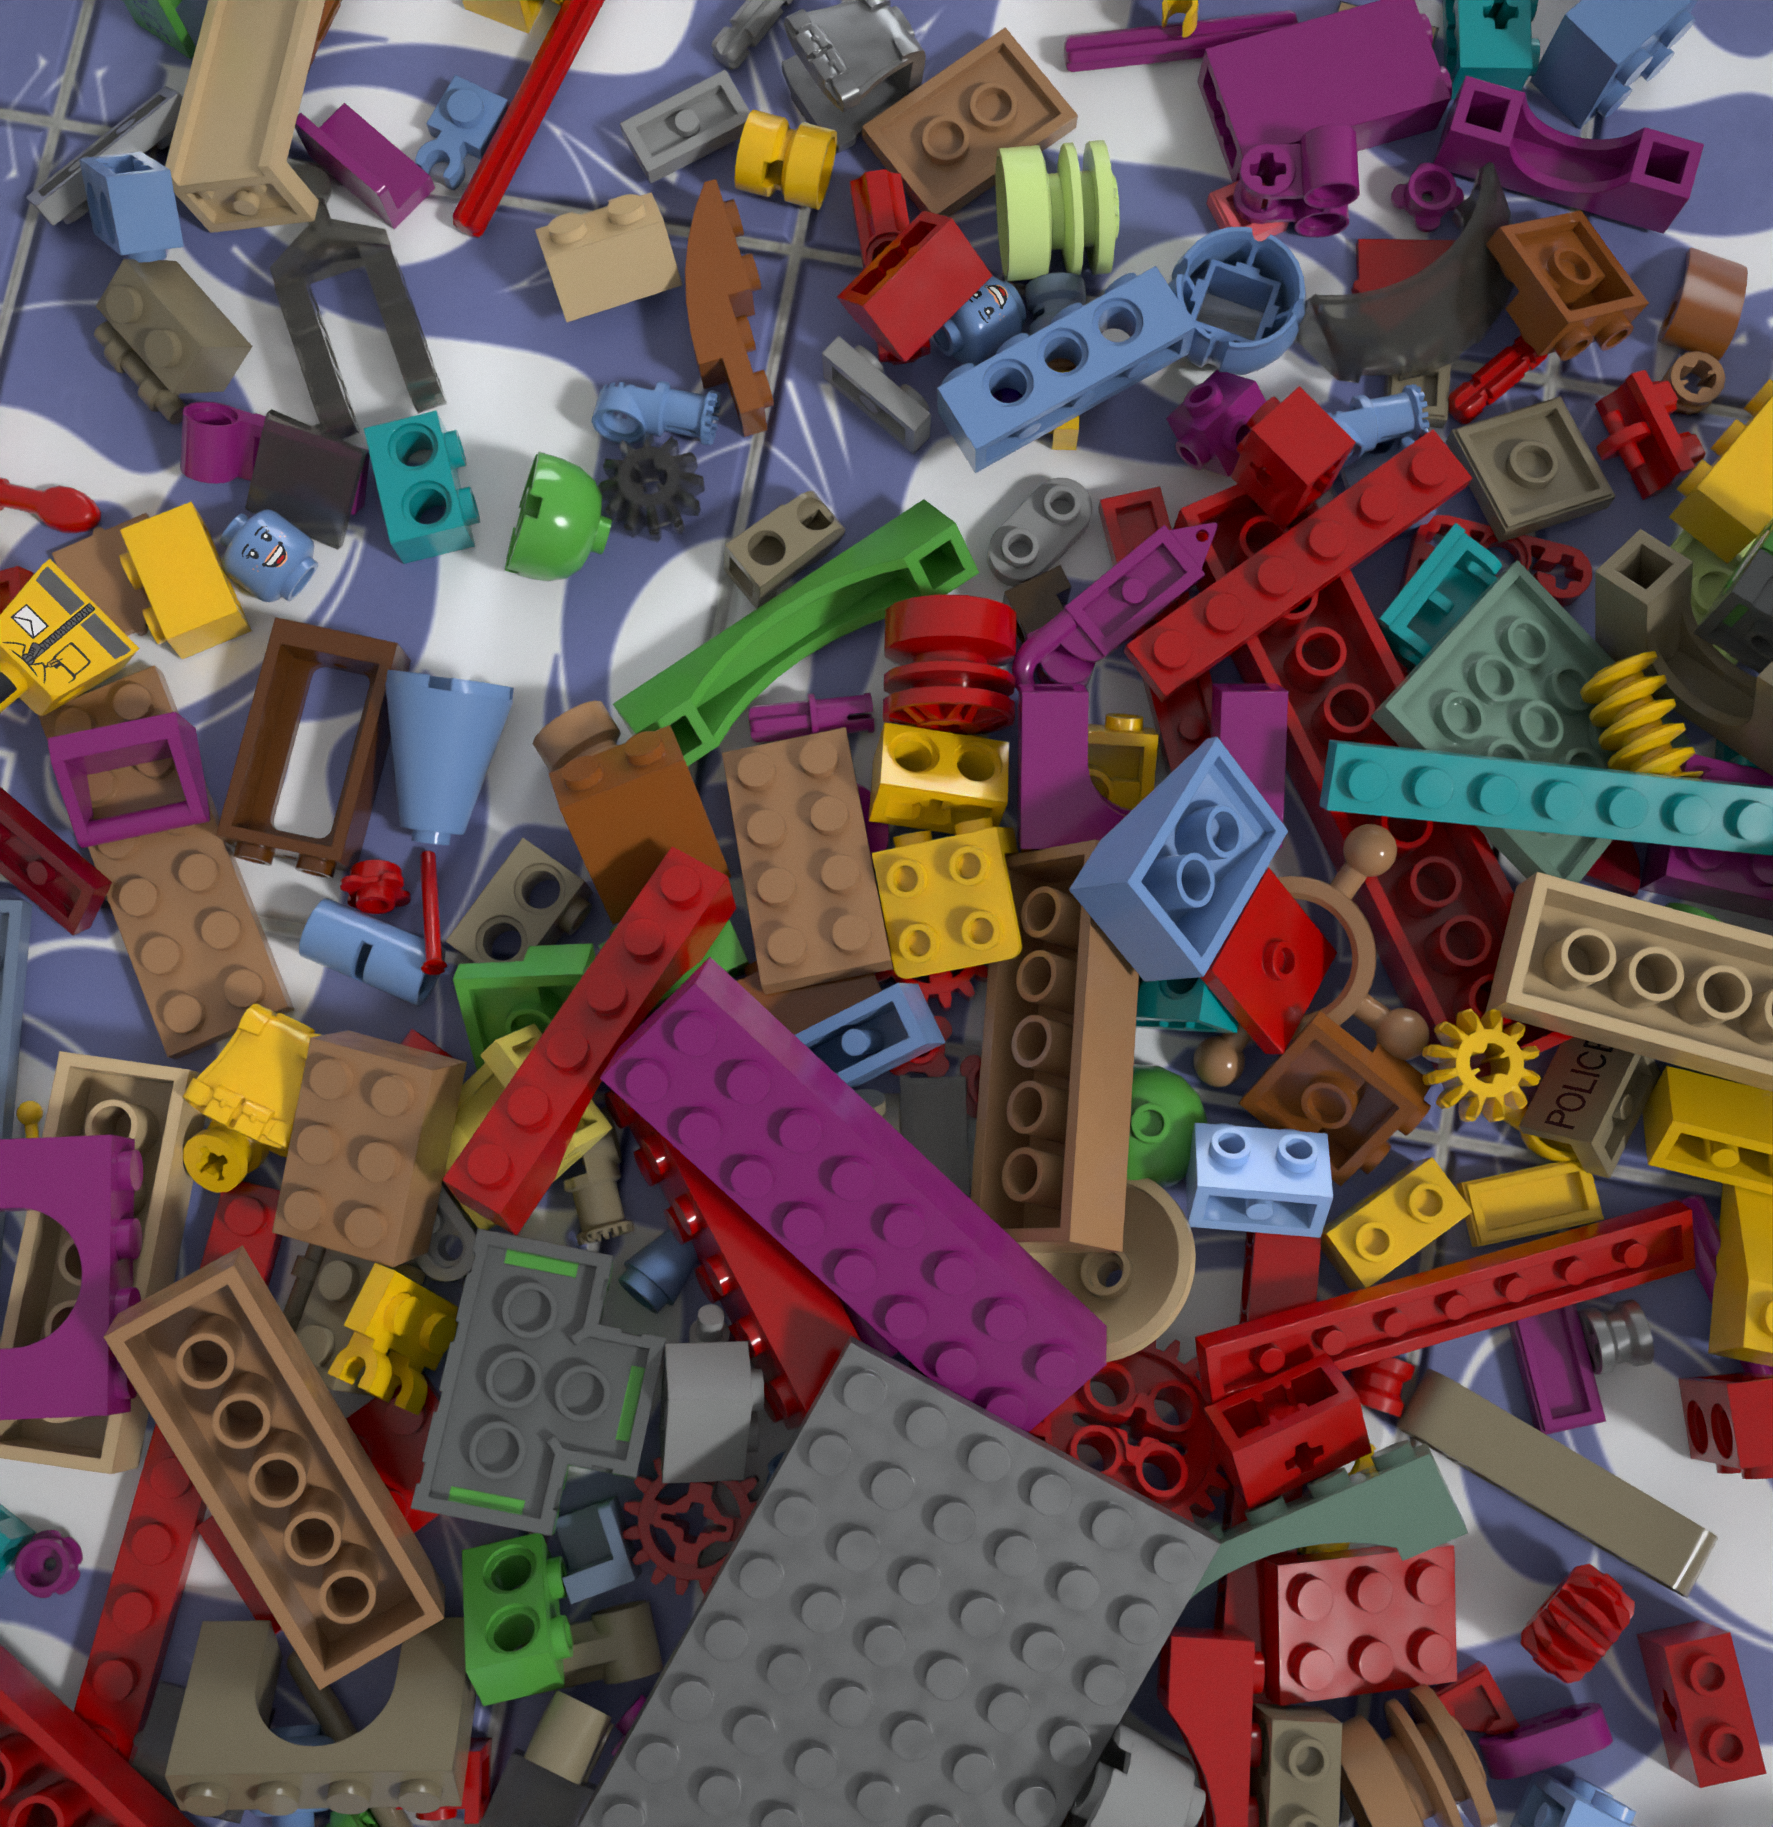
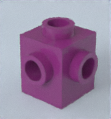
[1166,369,1266,477]

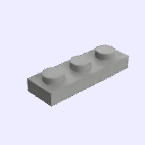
[26,86,183,226]

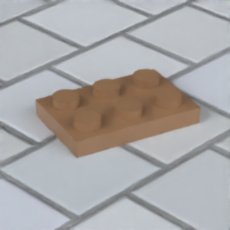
[862,27,1078,217]

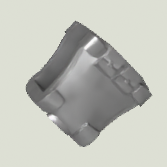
[782,0,926,153]

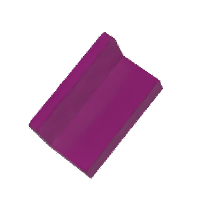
[295,102,435,229]

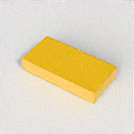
[1456,1159,1604,1247]

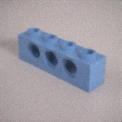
[937,266,1195,473]

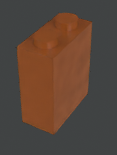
[548,725,731,925]

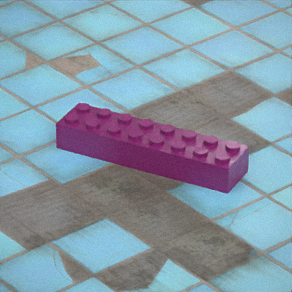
[600,957,1107,1432]

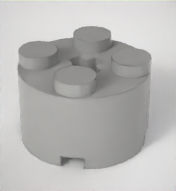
[1065,1722,1206,1827]

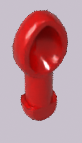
[0,477,101,534]

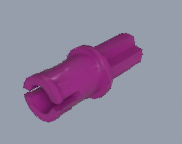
[748,692,875,743]

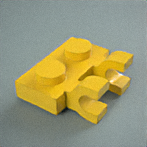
[327,1263,459,1416]

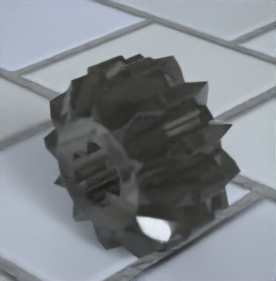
[598,431,705,543]

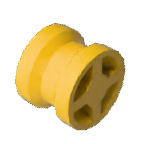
[183,1121,269,1193]

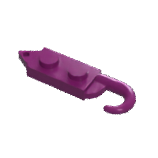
[1011,523,1218,693]

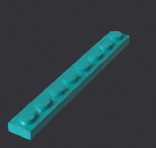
[1319,740,1773,856]

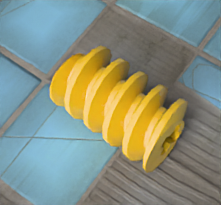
[1580,651,1703,778]

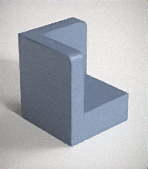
[556,1496,642,1604]

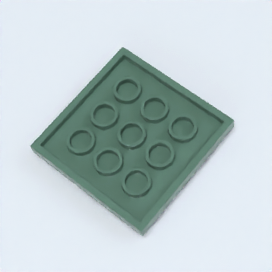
[1371,560,1690,883]

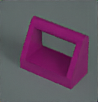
[47,712,210,848]

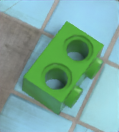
[462,1533,573,1706]

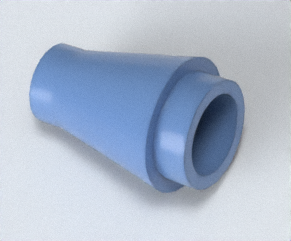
[618,1228,698,1314]

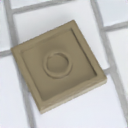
[1446,396,1616,543]

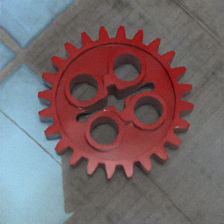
[1028,1339,1230,1524]

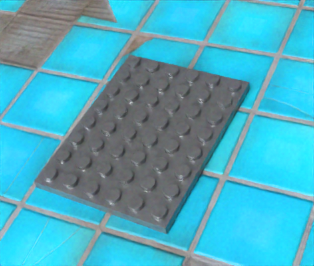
[577,1336,1221,1827]

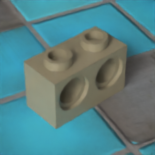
[446,837,593,963]
[1249,1703,1342,1827]

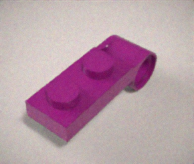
[180,402,370,515]

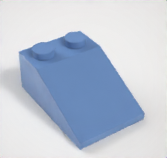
[1069,737,1288,982]

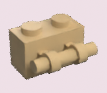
[535,192,682,322]

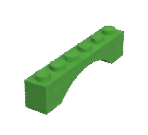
[613,499,979,767]

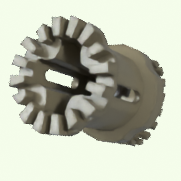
[562,1107,635,1246]

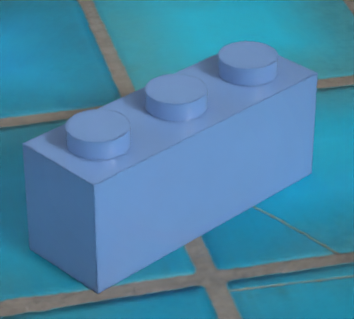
[795,983,946,1089]

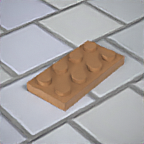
[722,727,893,995]

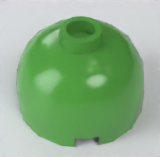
[505,451,612,582]
[1127,1064,1207,1189]

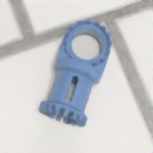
[591,381,721,445]
[1327,384,1429,470]

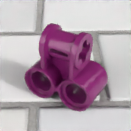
[1233,124,1360,238]

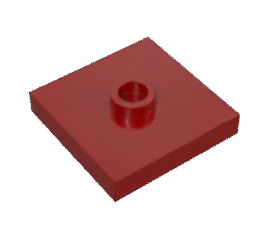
[1200,867,1337,1054]

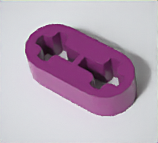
[1478,1702,1613,1780]

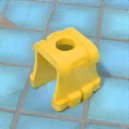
[183,1004,321,1158]

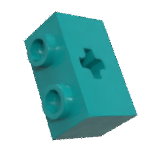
[1442,0,1540,99]

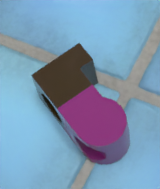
[1002,565,1095,687]

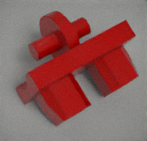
[1595,370,1705,500]

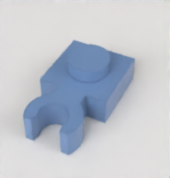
[415,75,509,191]

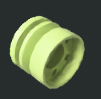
[995,140,1119,282]

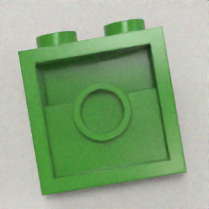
[453,943,596,1070]

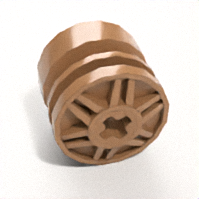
[1340,1683,1498,1827]

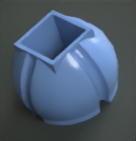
[1168,227,1307,375]

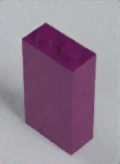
[1197,0,1452,183]

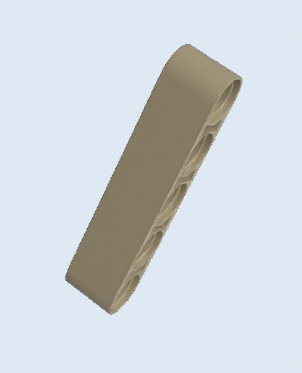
[1396,1368,1718,1598]

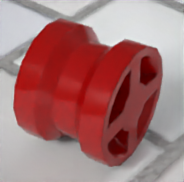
[1347,1357,1415,1418]

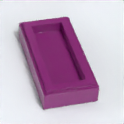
[1508,1304,1606,1435]

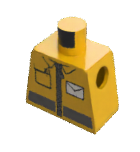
[0,559,140,716]

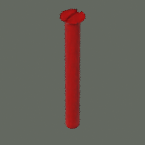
[420,851,448,975]

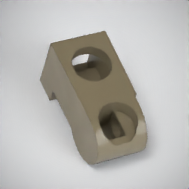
[723,491,845,609]

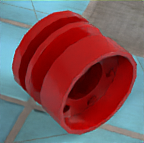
[883,594,1017,735]

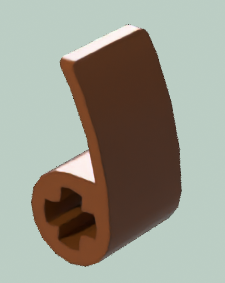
[1658,247,1748,361]

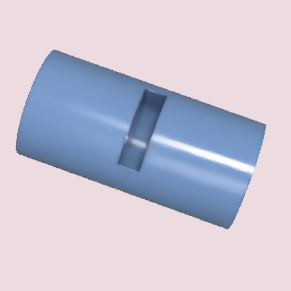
[299,898,446,1006]

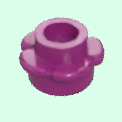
[15,1530,83,1598]

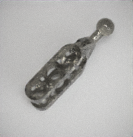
[270,162,447,440]

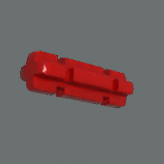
[1448,335,1548,424]

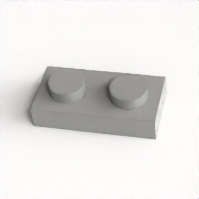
[620,70,750,184]
[822,336,931,454]

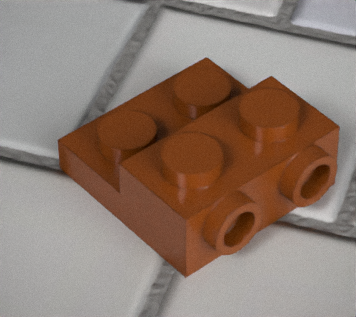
[1486,210,1649,361]
[1238,1011,1431,1187]

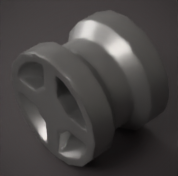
[1578,1299,1654,1375]

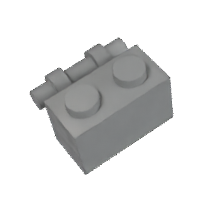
[659,1304,764,1484]

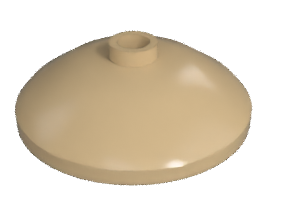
[1029,1178,1196,1362]

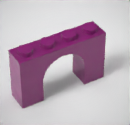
[1017,683,1288,851]
[0,1135,143,1420]

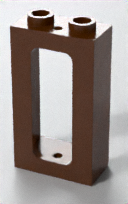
[216,617,411,879]

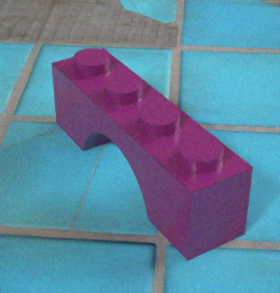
[1433,76,1704,234]

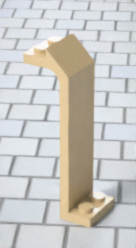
[165,0,325,233]

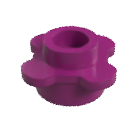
[1391,163,1464,232]

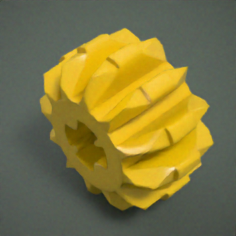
[1422,1009,1541,1123]

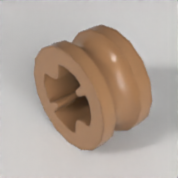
[1661,351,1726,415]

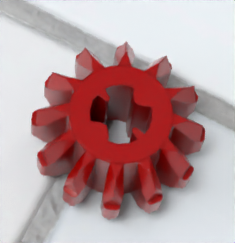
[1520,1563,1635,1684]

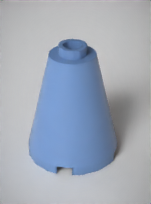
[385,670,514,845]

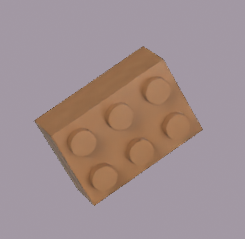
[272,1030,467,1267]

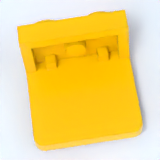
[872,817,1022,979]

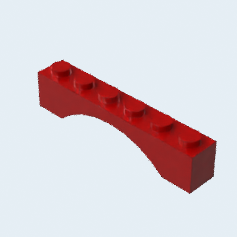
[442,846,736,1236]
[1157,1626,1265,1827]

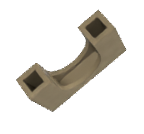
[1595,529,1773,776]
[165,1617,477,1817]

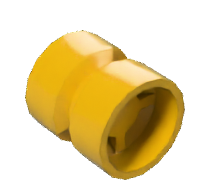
[734,109,837,210]

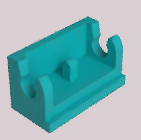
[1377,523,1502,671]

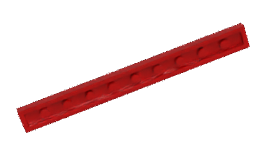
[74,1181,283,1768]

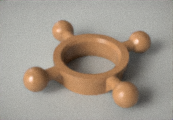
[1193,824,1429,1087]

